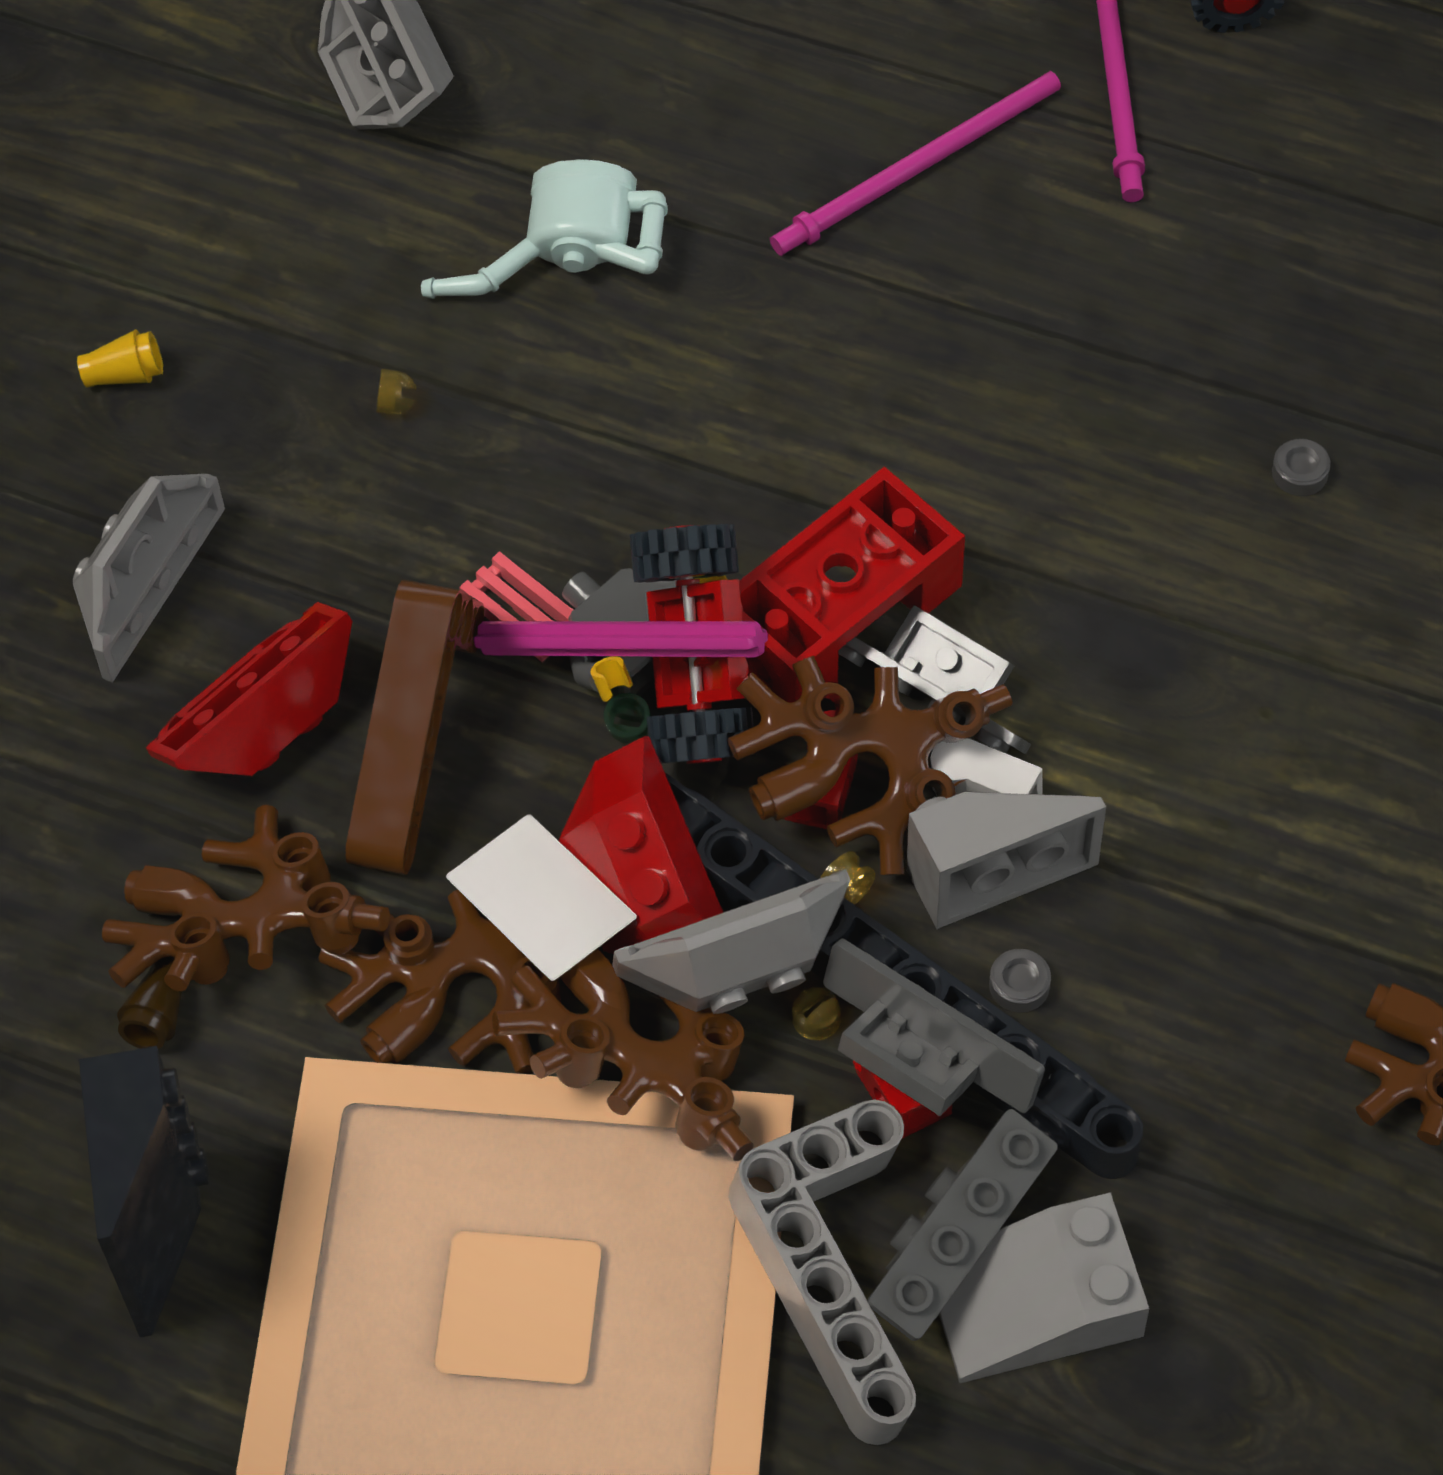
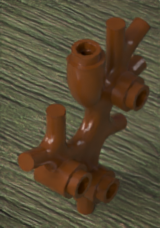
[728,655,1013,876]
[102,805,390,991]
[319,889,561,1075]
[492,948,754,1161]
[1345,982,1443,1146]

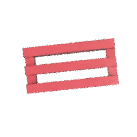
[460,551,573,662]

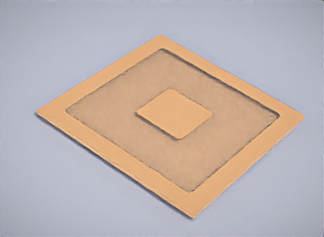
[236,1057,794,1475]

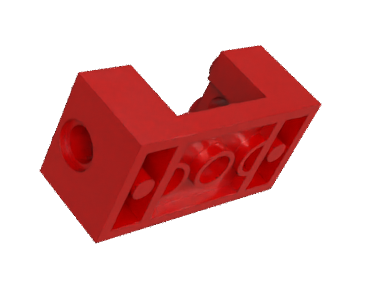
[739,466,965,702]

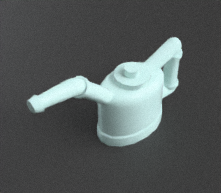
[421,159,668,299]

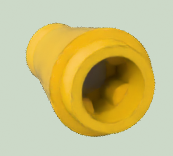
[77,329,163,388]

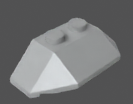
[318,0,454,130]
[73,474,225,682]
[612,869,850,1014]

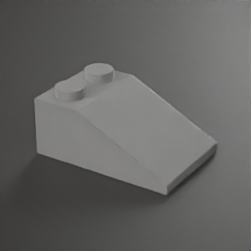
[907,792,1106,929]
[939,1192,1149,1383]

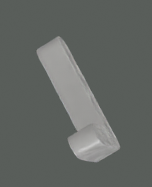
[728,1099,916,1445]

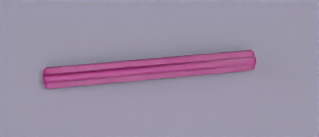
[474,621,768,657]

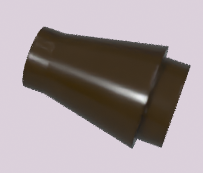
[117,958,182,1049]

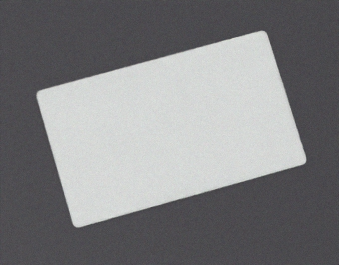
[446,815,637,981]

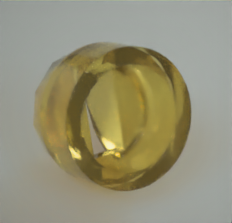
[376,369,417,414]
[792,986,841,1040]

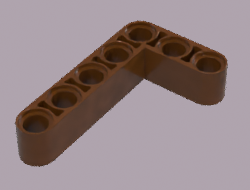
[345,580,485,875]

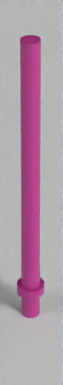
[1096,0,1145,202]
[770,71,1061,256]

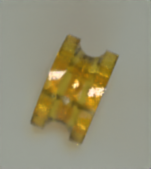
[820,851,876,905]

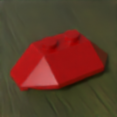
[146,602,353,776]
[558,736,723,954]

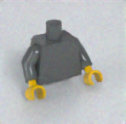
[562,568,728,708]

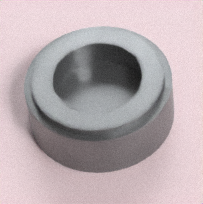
[1272,439,1330,496]
[989,949,1051,1013]

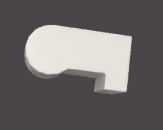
[930,738,1042,795]

